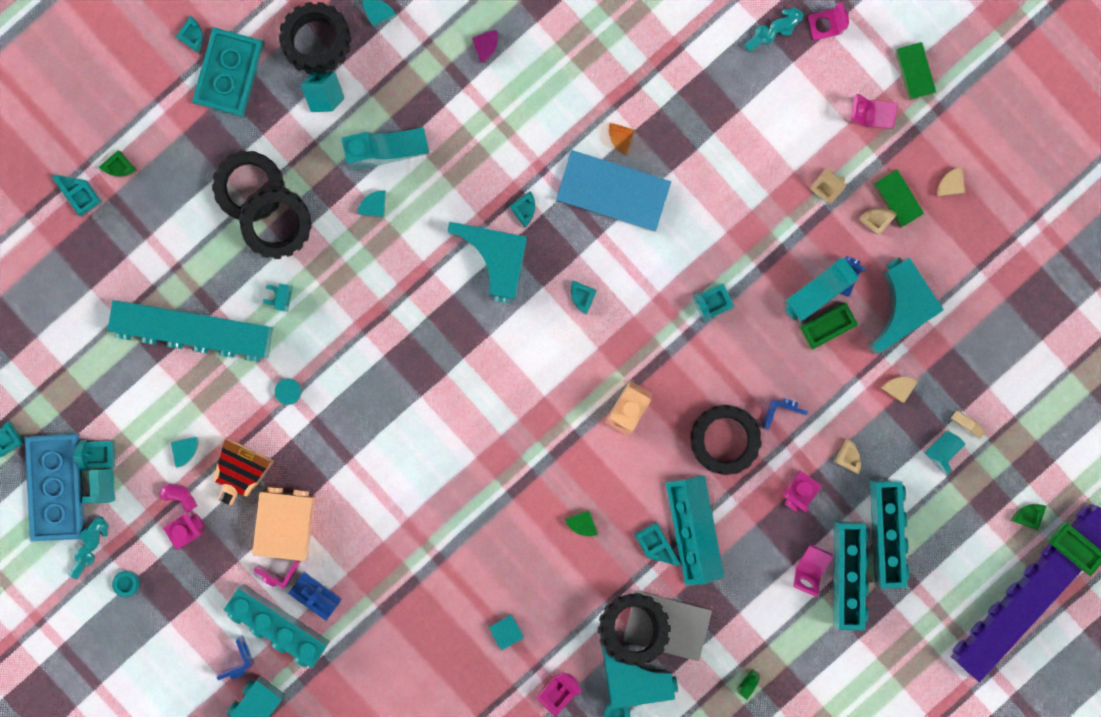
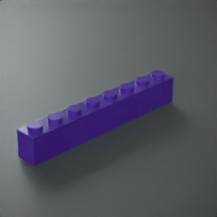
[950,504,1101,683]

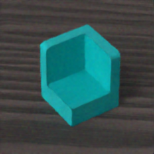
[301,71,345,112]

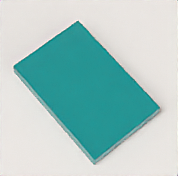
[192,27,265,118]

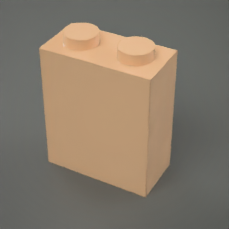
[252,486,316,561]

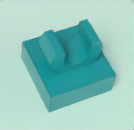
[263,283,293,312]

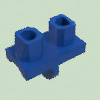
[288,571,342,621]

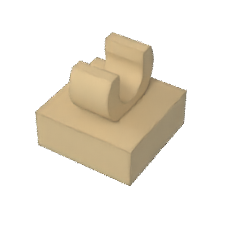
[810,168,846,204]

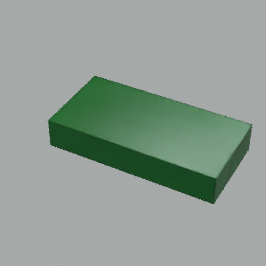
[895,42,936,100]
[873,169,925,228]
[799,302,858,350]
[1048,522,1101,576]

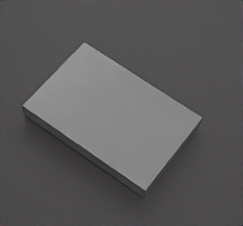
[623,590,712,661]

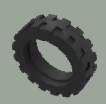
[279,2,352,75]
[212,151,285,222]
[239,186,312,259]
[690,405,762,475]
[598,593,671,665]

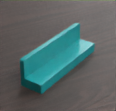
[666,475,724,585]

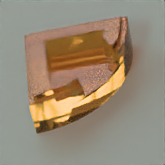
[608,122,635,156]

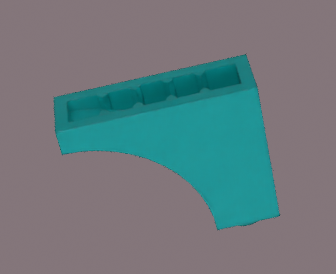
[341,127,430,171]
[447,221,527,304]
[784,257,859,323]
[868,257,944,354]
[600,635,678,709]

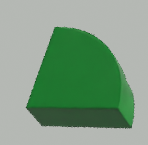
[99,150,138,177]
[1011,504,1047,530]
[565,510,598,537]
[737,669,760,700]

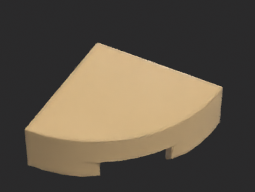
[937,167,965,197]
[859,208,897,235]
[880,377,918,403]
[951,411,985,439]
[834,439,861,474]

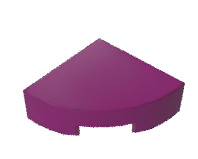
[472,29,498,64]

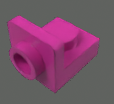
[782,470,822,513]
[163,510,205,550]

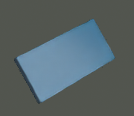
[556,150,671,232]
[25,434,85,542]

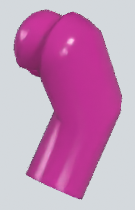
[159,483,198,512]

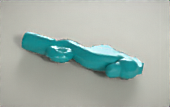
[744,7,804,53]
[68,516,109,580]

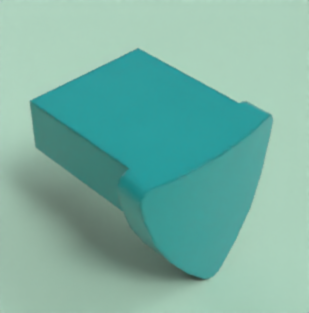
[693,283,734,323]
[925,430,966,476]
[74,439,116,471]
[82,468,115,504]

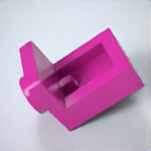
[536,672,582,717]

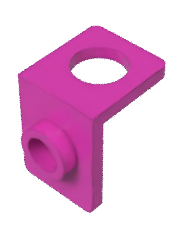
[808,2,849,41]
[851,94,898,129]
[793,545,833,597]
[253,560,301,589]

